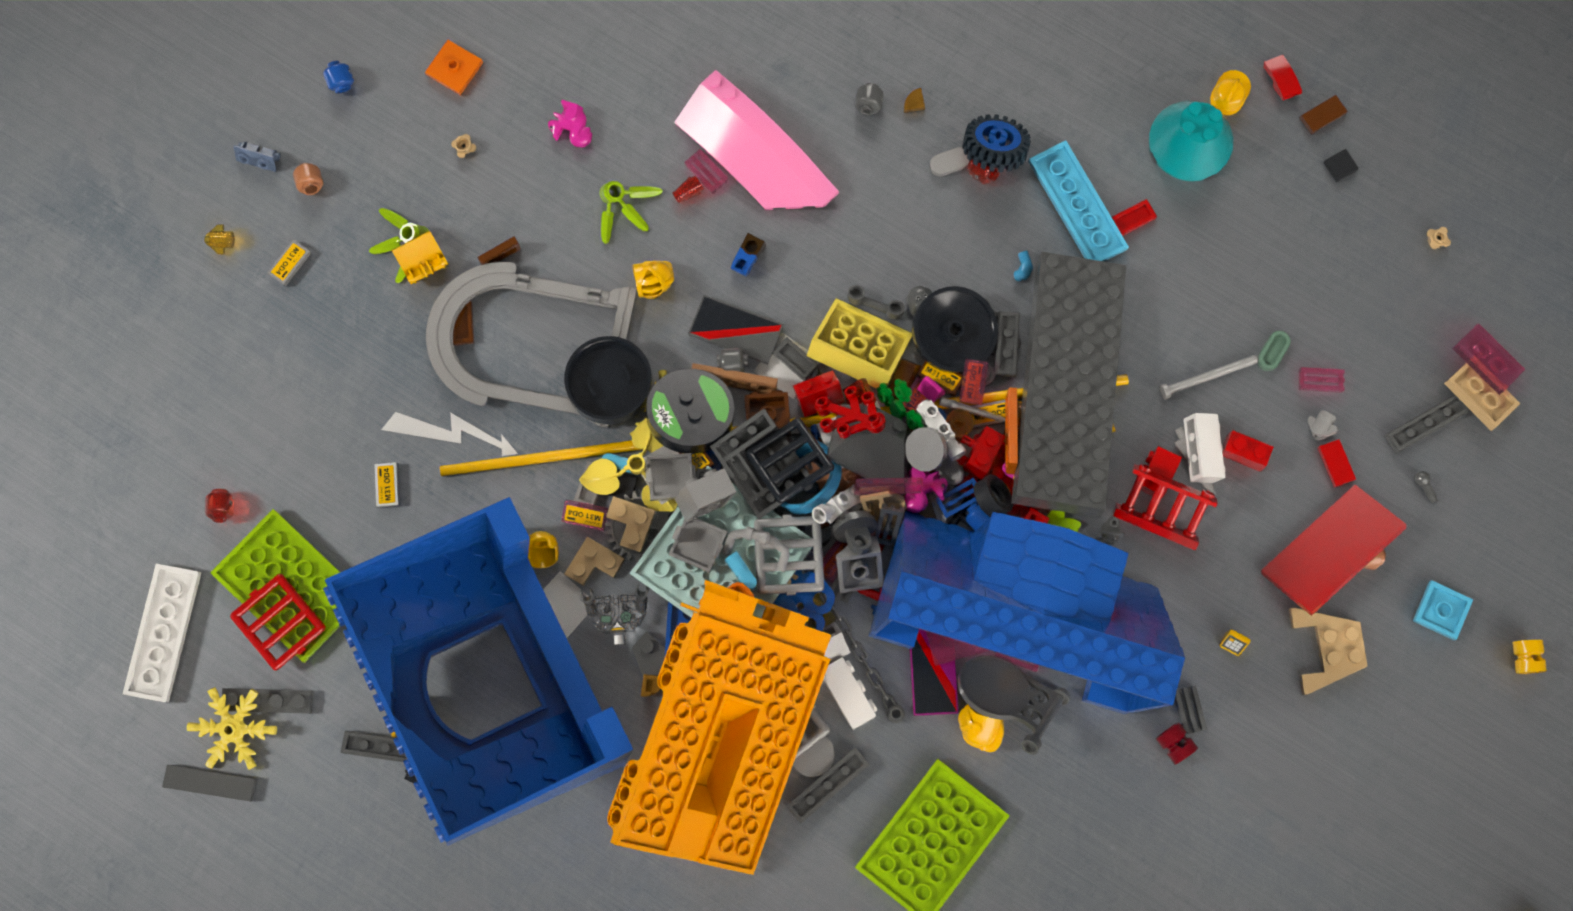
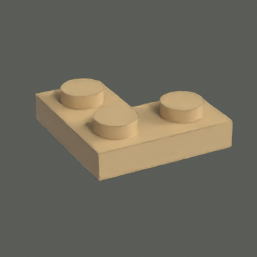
[606,496,656,553]
[564,537,625,586]

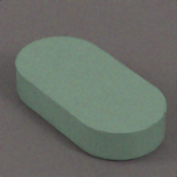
[1257,331,1291,371]

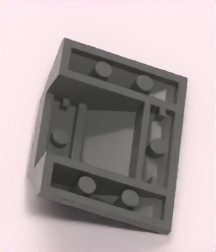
[827,404,911,496]
[710,409,810,519]

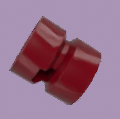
[1156,722,1198,765]

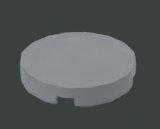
[905,427,947,471]
[793,732,835,777]

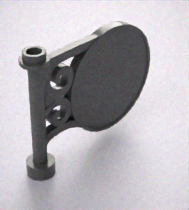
[958,655,1070,755]

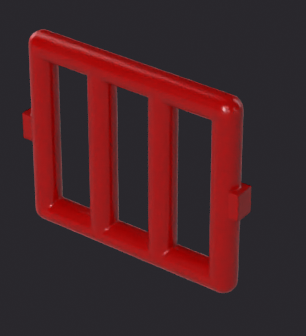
[230,574,326,671]

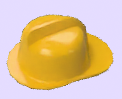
[1210,70,1251,116]

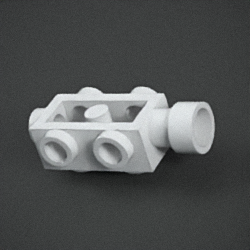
[916,399,967,461]
[812,484,865,524]

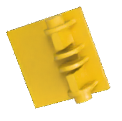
[392,231,449,284]

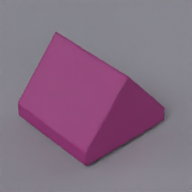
[917,376,945,403]

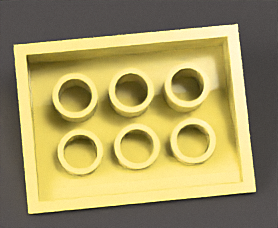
[807,298,912,389]

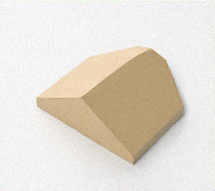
[860,490,907,530]

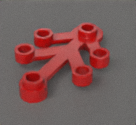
[815,386,886,439]

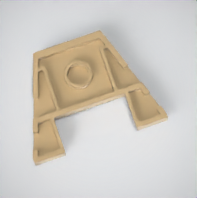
[1289,608,1368,695]

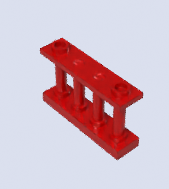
[1113,464,1218,551]

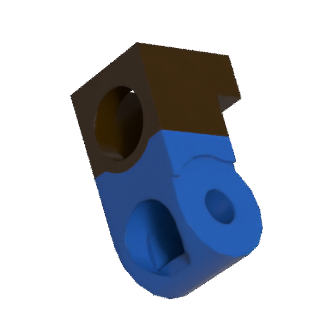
[731,233,766,277]

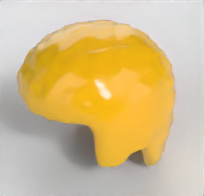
[528,531,559,568]

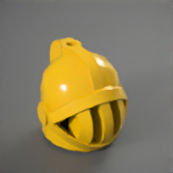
[632,260,675,299]
[958,704,1004,752]

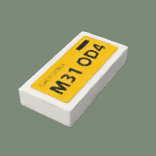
[374,462,400,508]

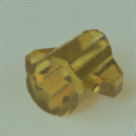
[204,224,235,255]

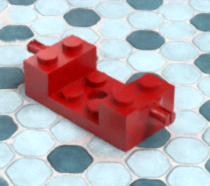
[960,426,1041,511]

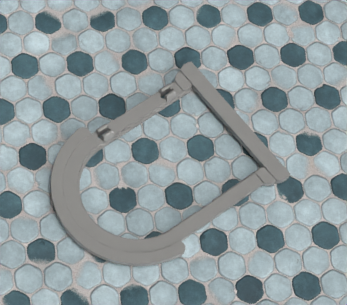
[426,262,637,428]

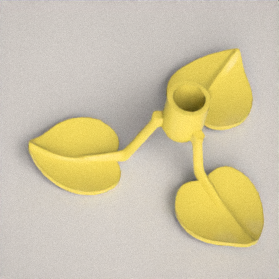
[579,418,677,512]

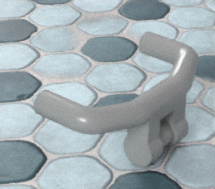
[722,526,790,572]

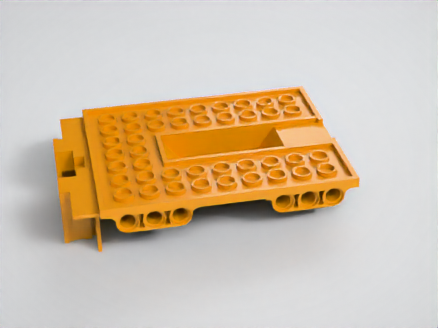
[607,580,831,875]

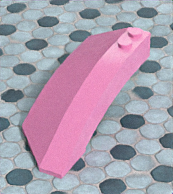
[675,70,839,210]

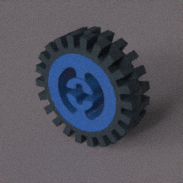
[962,114,1031,172]

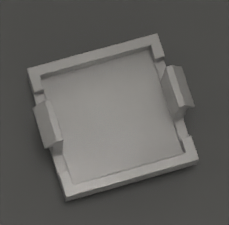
[645,453,696,501]
[668,518,728,573]

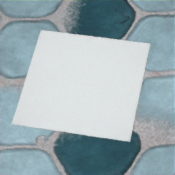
[754,333,820,399]
[543,572,596,638]

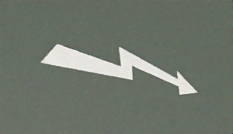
[381,412,518,456]

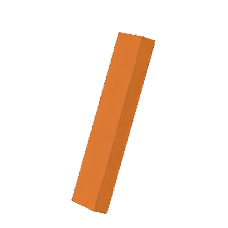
[1005,387,1018,474]

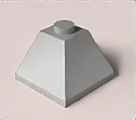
[836,536,883,593]

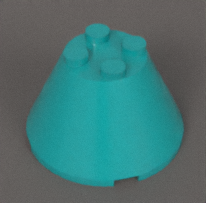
[1149,101,1233,181]

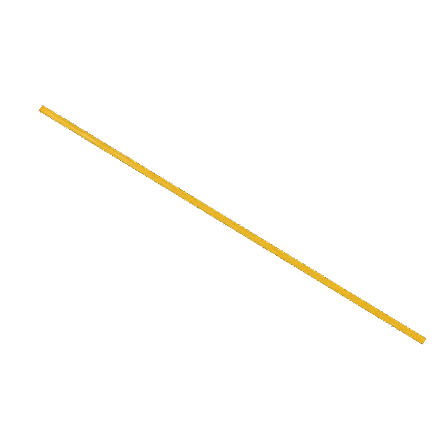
[440,374,1129,477]

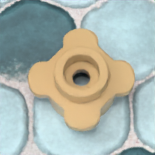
[451,134,476,158]
[1427,227,1451,249]

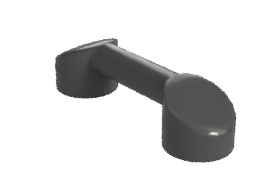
[847,285,905,319]

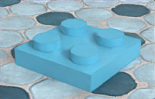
[1413,580,1473,640]

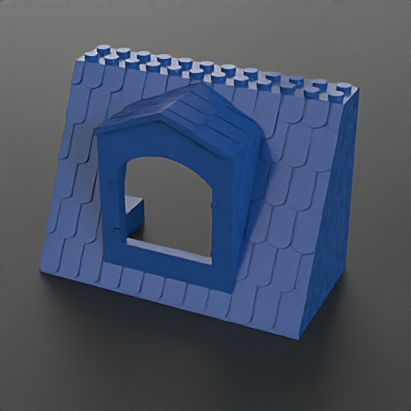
[323,497,633,846]
[868,511,1185,714]

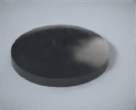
[912,286,998,373]

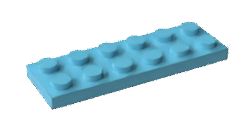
[1028,140,1129,262]

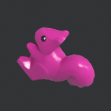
[548,100,592,148]
[905,467,948,513]

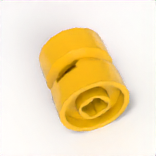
[1512,640,1547,674]

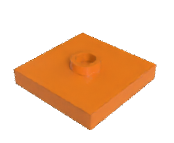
[425,40,483,96]

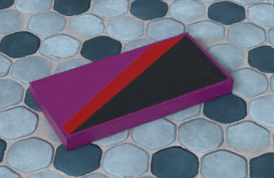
[909,629,959,716]

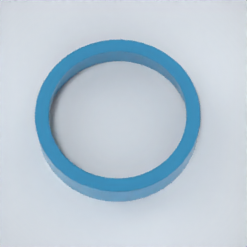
[781,441,842,514]

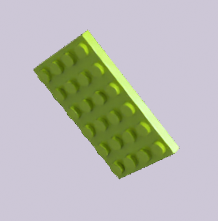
[210,509,340,663]
[855,759,1010,911]

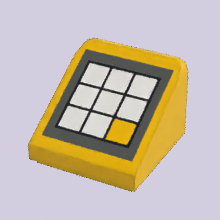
[1219,630,1251,656]

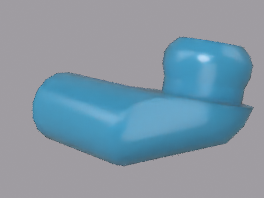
[1013,251,1033,282]

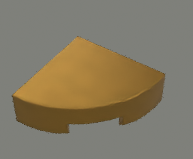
[904,88,925,113]
[640,674,661,697]

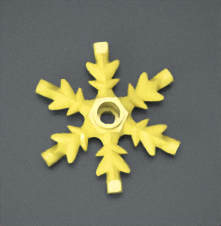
[187,687,277,770]

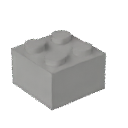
[675,468,737,522]

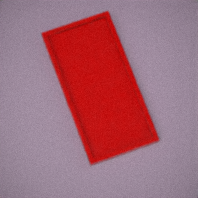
[1261,485,1407,616]

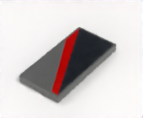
[688,295,784,365]

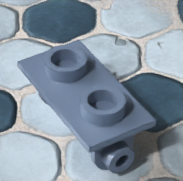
[233,141,281,172]

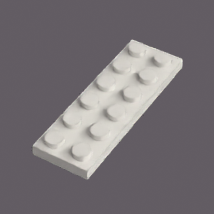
[123,564,201,703]

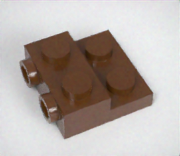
[745,390,791,436]

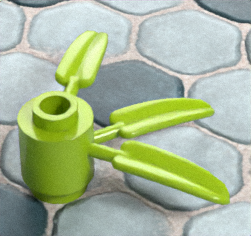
[599,181,663,244]
[369,208,429,283]

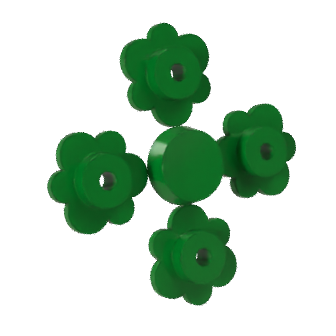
[877,379,924,431]

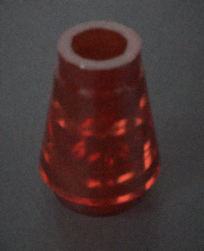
[672,175,704,203]

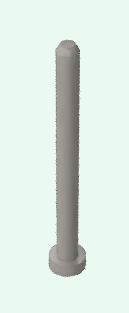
[1159,355,1259,400]

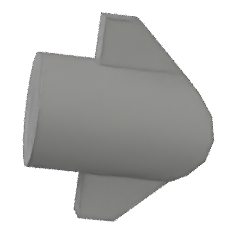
[1307,411,1339,441]

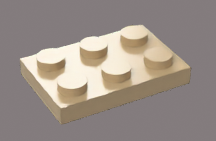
[1444,356,1520,431]

